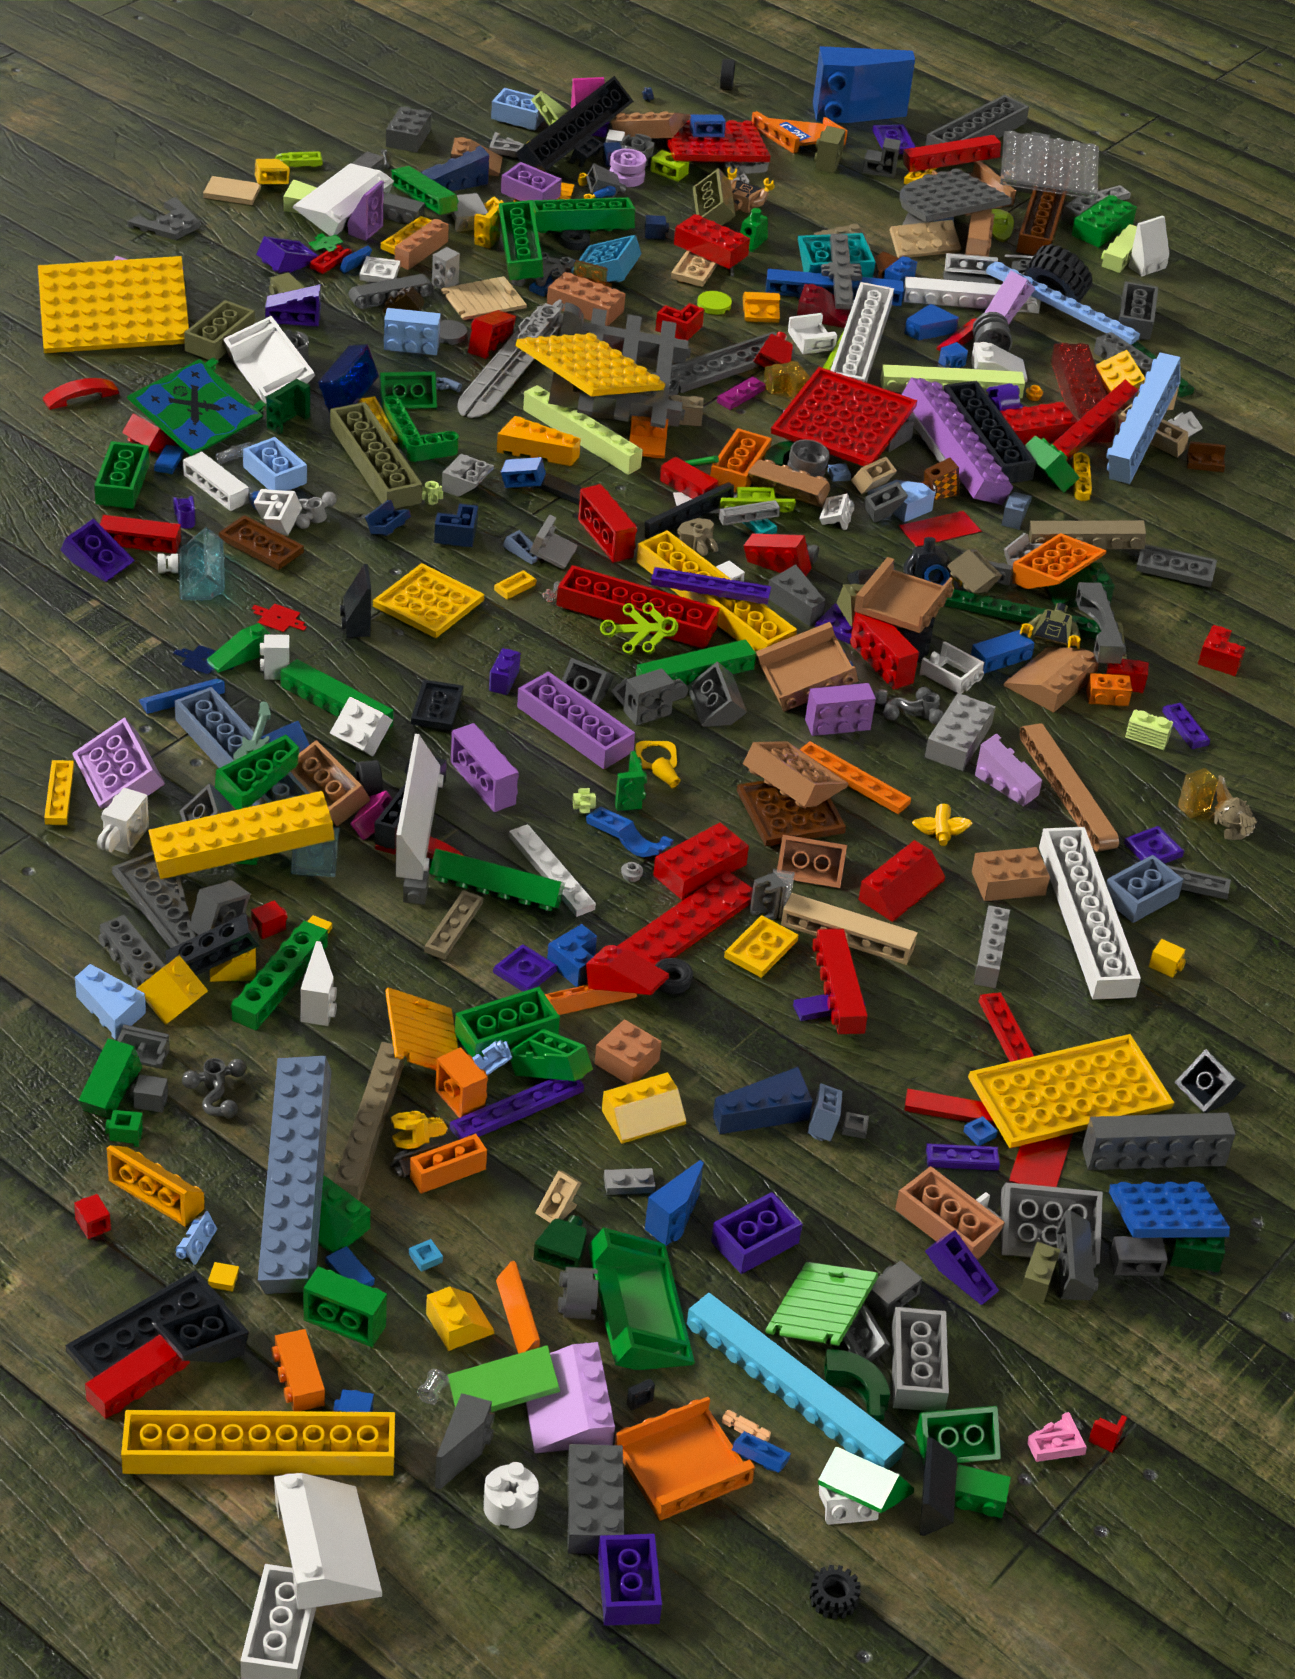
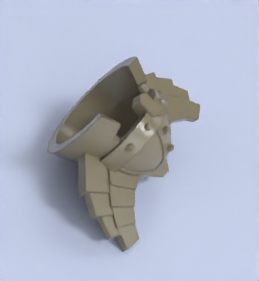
[1209,775,1257,840]

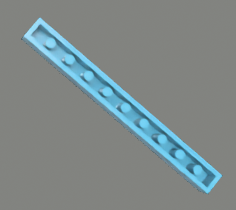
[687,1293,905,1470]

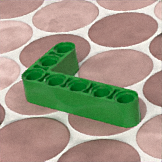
[383,396,459,462]

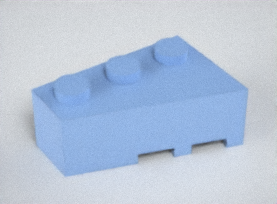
[75,964,146,1040]

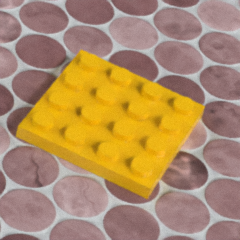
[373,563,484,638]

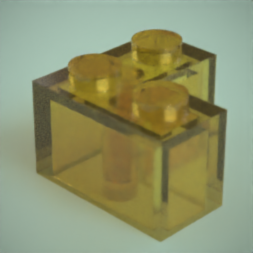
[763,361,810,399]

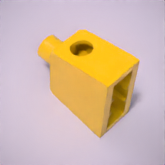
[255,159,290,184]

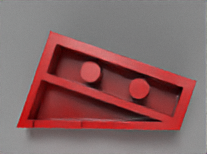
[467,310,516,359]
[743,533,812,576]

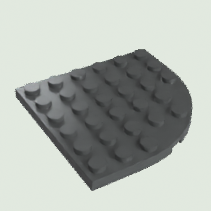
[899,169,1012,222]

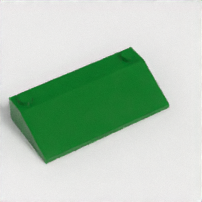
[588,1227,695,1370]

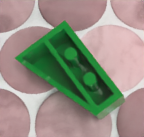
[510,1029,593,1081]
[78,1038,142,1119]

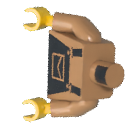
[727,167,775,213]

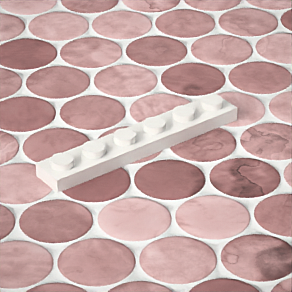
[509,824,596,917]

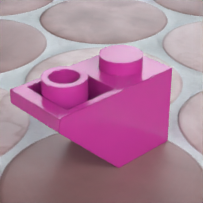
[350,791,393,840]

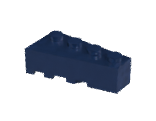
[421,145,489,191]
[713,1067,812,1134]

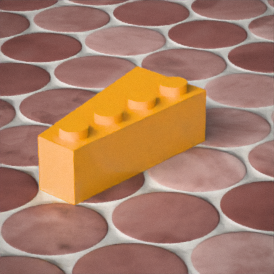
[497,416,581,466]

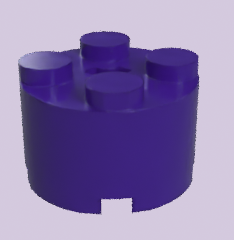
[986,383,1023,411]

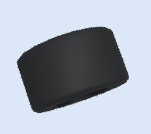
[355,760,383,797]

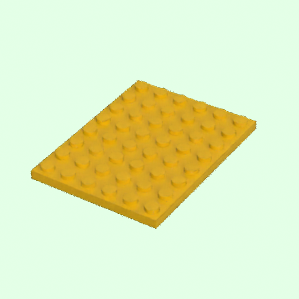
[38,256,189,353]

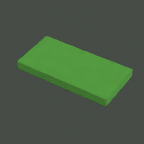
[448,1345,560,1412]

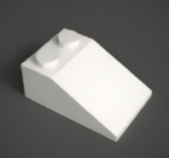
[1129,215,1169,276]
[971,342,1027,382]
[301,941,337,1026]

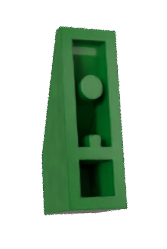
[207,623,270,673]

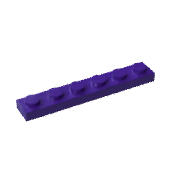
[651,567,771,604]
[450,1079,584,1140]

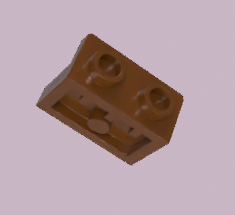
[1186,441,1226,472]

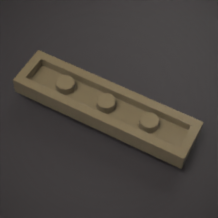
[424,890,483,959]

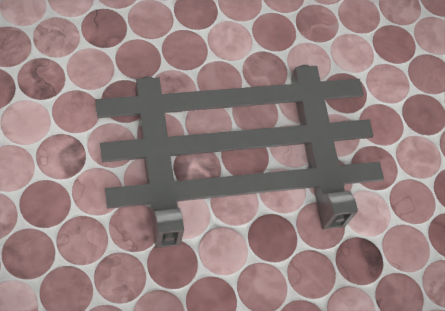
[548,302,691,428]

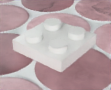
[359,256,400,282]

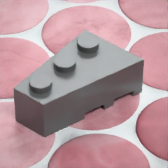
[768,565,825,626]

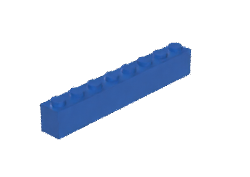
[766,269,904,306]

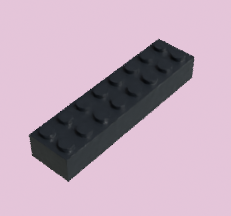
[944,381,1036,483]

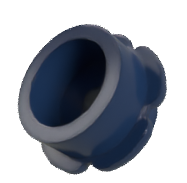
[642,87,654,102]

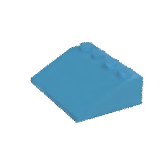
[571,235,642,282]

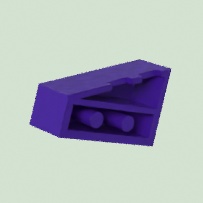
[265,284,321,326]

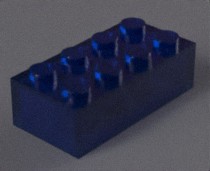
[318,344,379,413]

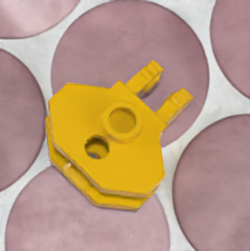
[391,1111,448,1149]

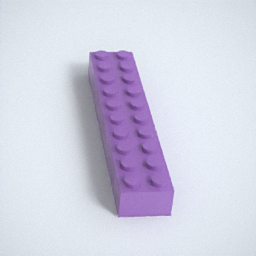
[901,377,1013,505]

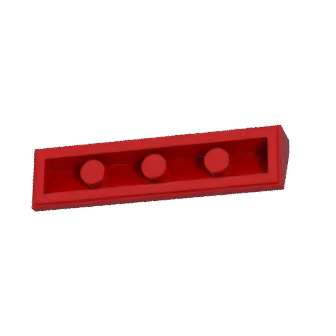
[936,318,977,351]

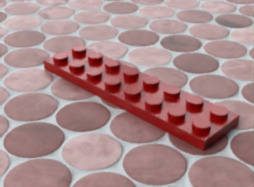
[617,870,753,965]

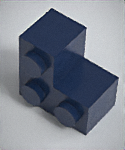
[434,504,478,547]

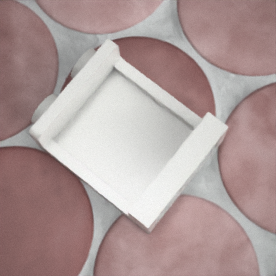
[788,313,837,354]

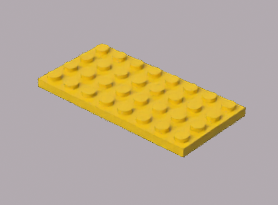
[968,1034,1174,1148]

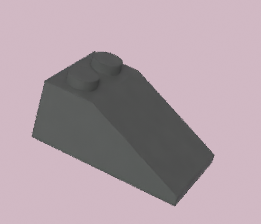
[435,1393,495,1489]

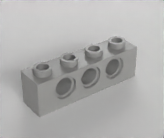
[974,905,1010,989]

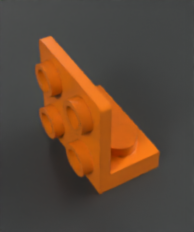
[629,415,669,459]

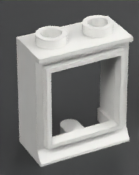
[919,641,984,694]

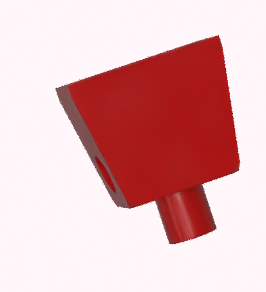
[753,332,793,376]

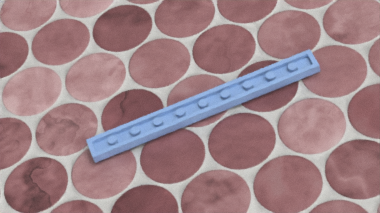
[986,261,1140,345]

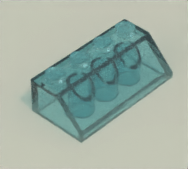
[179,527,225,600]

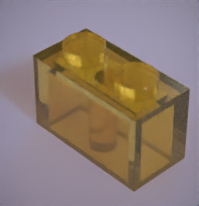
[1178,768,1218,819]

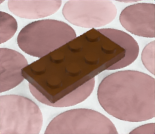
[219,515,304,570]

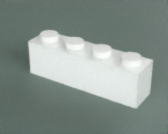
[183,452,249,511]

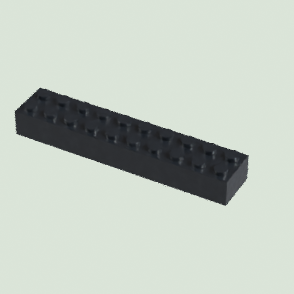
[515,76,634,172]

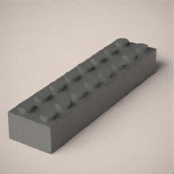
[926,95,1029,146]

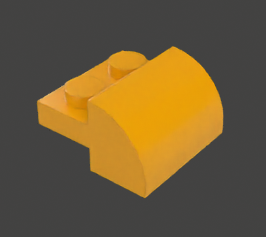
[743,292,780,323]

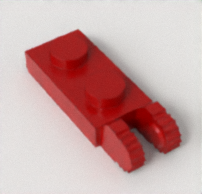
[310,244,352,274]

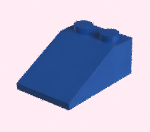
[645,1160,704,1246]

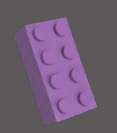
[451,723,519,812]

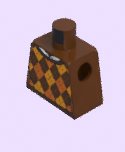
[920,457,959,500]

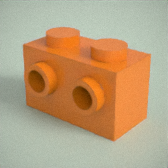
[1086,673,1132,706]

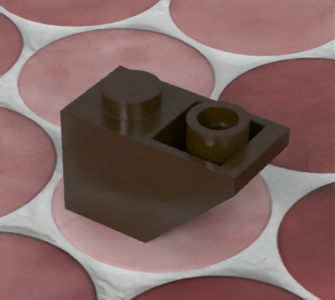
[383,286,426,314]

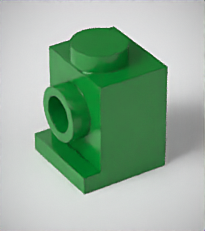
[105,1110,143,1147]

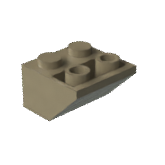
[947,549,1002,593]

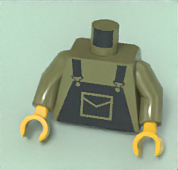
[1020,603,1080,649]

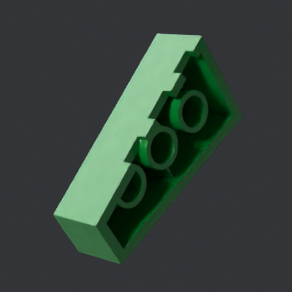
[215,735,299,810]

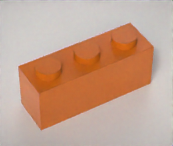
[410,1134,487,1194]
[271,1329,325,1411]

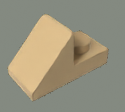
[535,1170,581,1223]

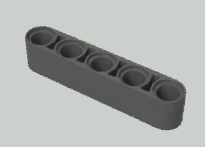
[348,274,434,309]

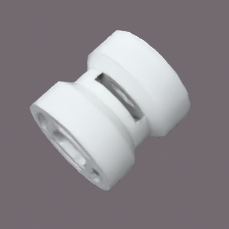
[158,554,178,574]

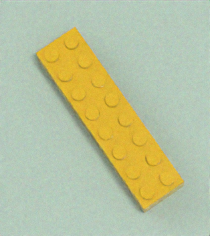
[148,791,335,880]

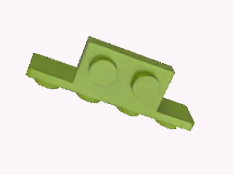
[719,487,796,513]

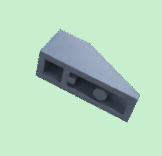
[1002,492,1032,530]
[808,1083,842,1141]

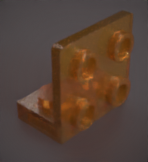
[573,260,612,288]

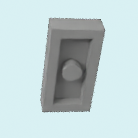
[604,1168,655,1195]

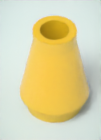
[651,757,681,788]

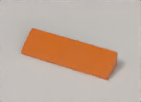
[545,985,637,1015]
[496,1261,540,1354]

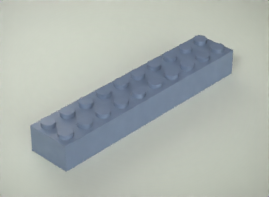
[175,687,310,806]
[258,1056,332,1294]

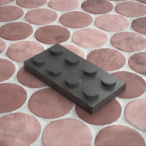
[1136,544,1217,588]

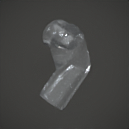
[542,581,561,602]

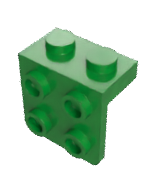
[615,751,647,811]

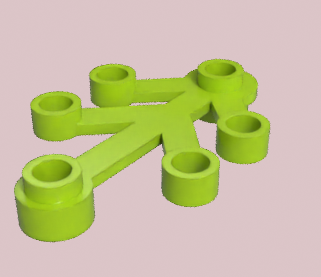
[600,602,678,655]

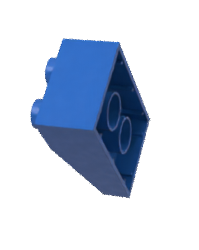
[813,46,915,123]

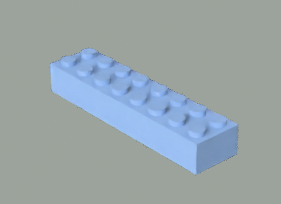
[1107,353,1180,484]

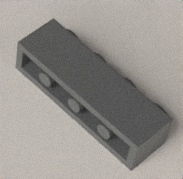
[383,192,425,224]

